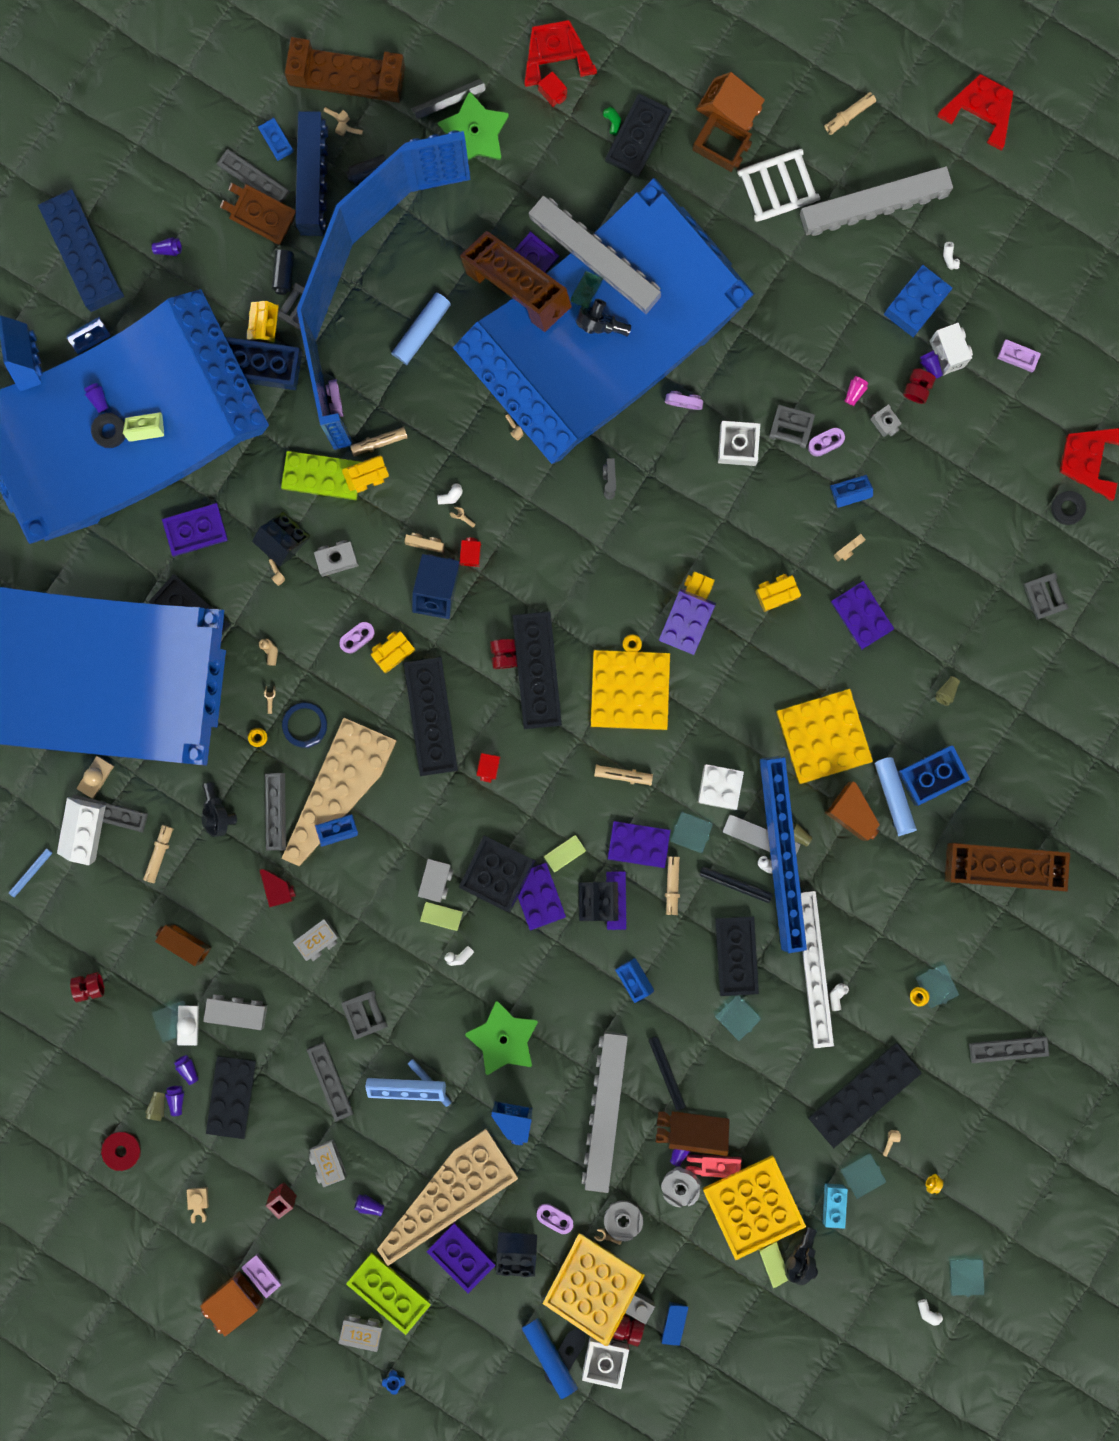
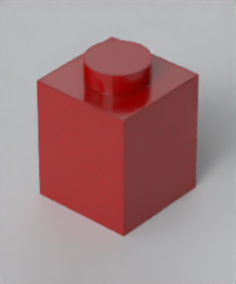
[538,71,567,107]
[460,538,481,567]
[476,753,500,783]

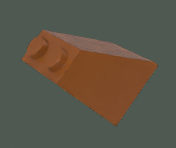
[696,72,765,131]
[825,781,880,841]
[200,1271,264,1336]

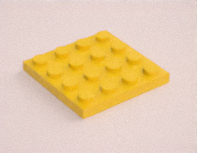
[591,650,670,730]
[776,689,873,784]
[702,1155,806,1260]
[543,1234,645,1346]

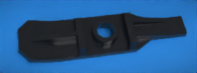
[544,1327,585,1386]

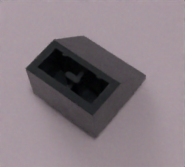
[252,512,310,567]
[496,1232,537,1278]

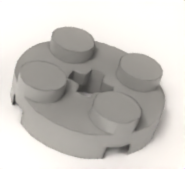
[661,1167,701,1207]
[604,1200,643,1241]

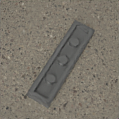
[411,79,486,119]
[217,149,290,203]
[265,773,286,851]
[72,794,148,832]
[969,1036,1049,1063]
[306,1042,354,1122]

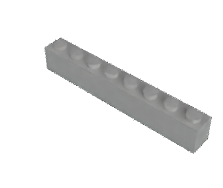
[799,166,953,236]
[528,196,661,314]
[581,1032,628,1193]

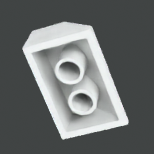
[57,797,106,865]

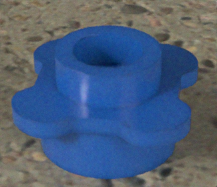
[382,1370,406,1395]

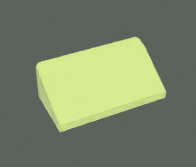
[123,412,164,441]
[544,835,586,873]
[420,902,463,931]
[759,1242,788,1288]

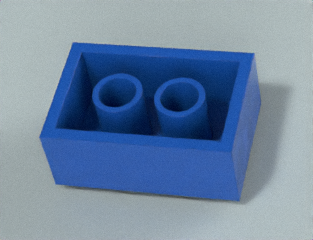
[884,265,952,338]
[898,745,970,806]

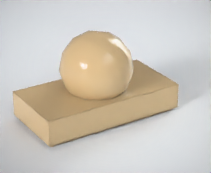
[76,756,114,799]

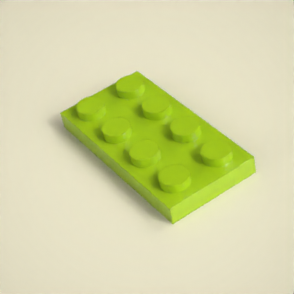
[281,451,360,500]
[346,1252,431,1335]

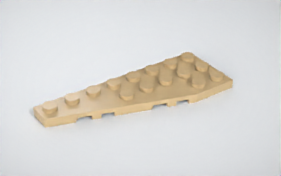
[281,718,397,866]
[377,1128,519,1266]

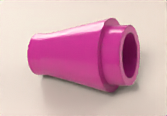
[844,376,868,406]

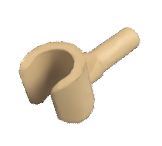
[324,107,350,123]
[335,122,363,136]
[505,414,523,441]
[450,507,476,528]
[269,559,285,586]
[264,686,276,714]
[882,1130,901,1157]
[594,1228,622,1245]

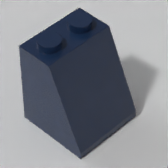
[412,554,460,619]

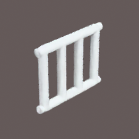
[737,148,820,222]

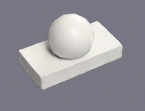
[177,1005,199,1045]

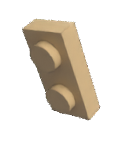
[405,533,445,553]

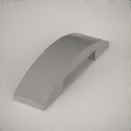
[722,815,801,855]

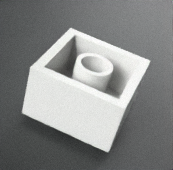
[929,323,973,375]
[718,421,760,466]
[697,765,744,810]
[582,1336,629,1389]

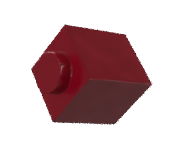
[266,1182,297,1219]

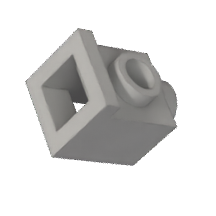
[870,404,902,437]

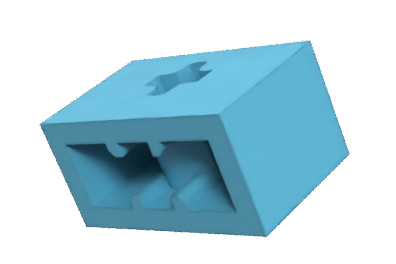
[822,1183,848,1229]

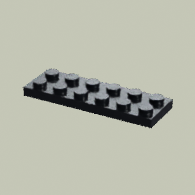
[512,611,562,730]
[404,657,458,777]
[808,1043,922,1149]

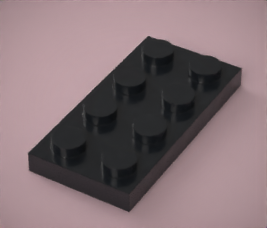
[605,93,672,178]
[149,574,231,635]
[715,916,759,996]
[206,1056,257,1139]

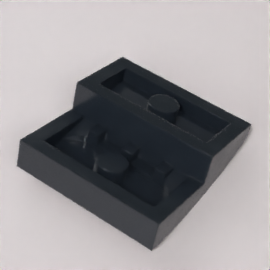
[579,882,619,921]

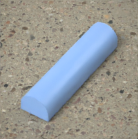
[391,292,451,365]
[875,757,917,836]
[365,1078,446,1101]

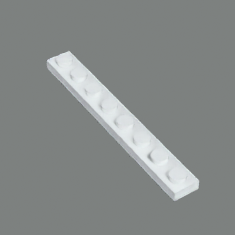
[801,891,834,1048]

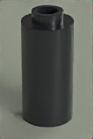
[346,154,386,185]
[272,250,294,295]

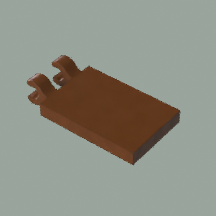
[220,183,296,246]
[655,1111,730,1156]

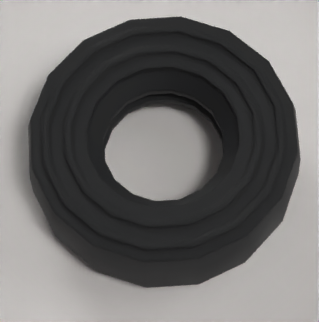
[91,413,125,448]
[1051,490,1087,525]

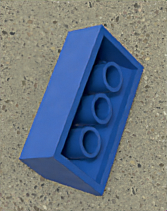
[0,315,43,391]
[491,1101,533,1145]

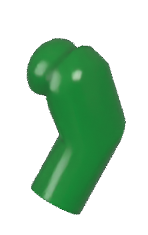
[603,107,621,136]

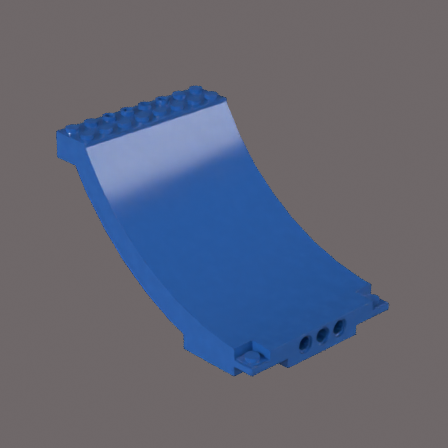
[453,178,755,464]
[0,289,269,544]
[0,587,226,765]

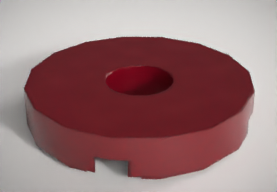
[101,1131,141,1171]

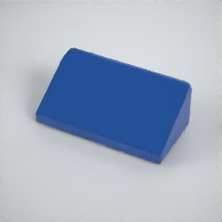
[67,317,110,354]
[830,475,873,508]
[315,814,358,847]
[615,958,654,1003]
[661,1302,689,1346]

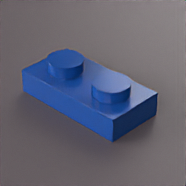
[258,118,294,161]

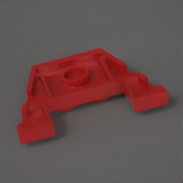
[525,20,597,87]
[937,74,1014,151]
[1060,428,1119,501]

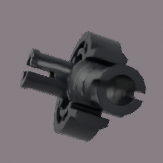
[576,299,631,337]
[202,782,237,837]
[785,1227,818,1285]

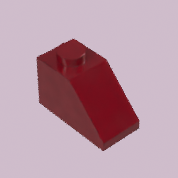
[260,869,296,907]

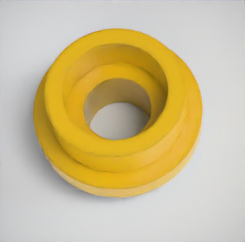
[623,634,642,652]
[248,728,267,747]
[910,987,930,1006]
[926,1174,943,1194]

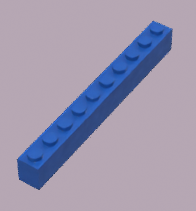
[760,756,807,953]

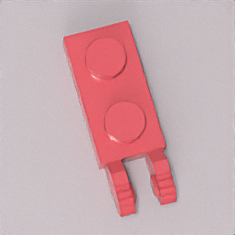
[686,1155,741,1178]

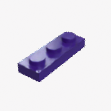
[606,871,626,930]

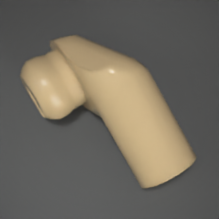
[259,639,278,666]

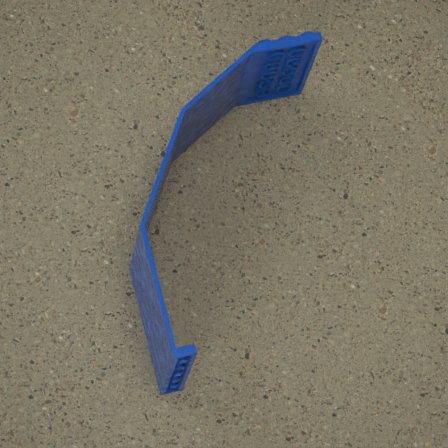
[297,130,471,450]

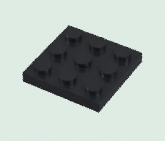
[458,836,535,913]

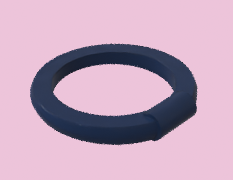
[282,702,327,748]

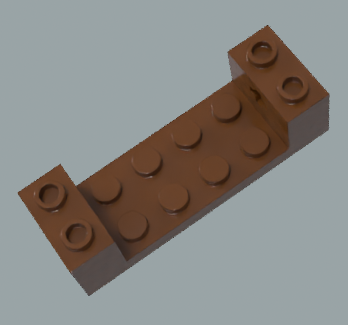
[285,37,405,103]
[460,231,572,332]
[944,843,1070,892]

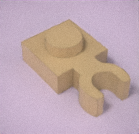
[834,534,866,561]
[187,1187,209,1223]

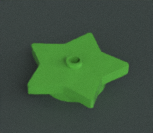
[438,92,509,160]
[465,1001,538,1075]

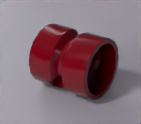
[903,369,936,404]
[490,639,517,669]
[70,972,105,1003]
[612,1315,645,1347]

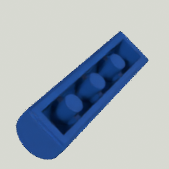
[521,1317,578,1399]

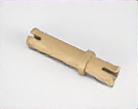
[824,92,876,135]
[350,427,408,457]
[594,764,653,786]
[143,825,174,883]
[665,857,680,915]

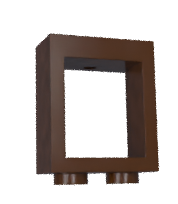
[693,112,752,172]
[155,923,212,966]

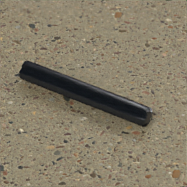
[699,867,773,903]
[649,1036,686,1110]

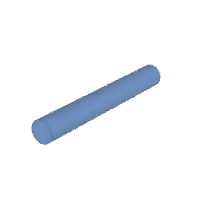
[9,848,52,897]
[408,1059,452,1107]

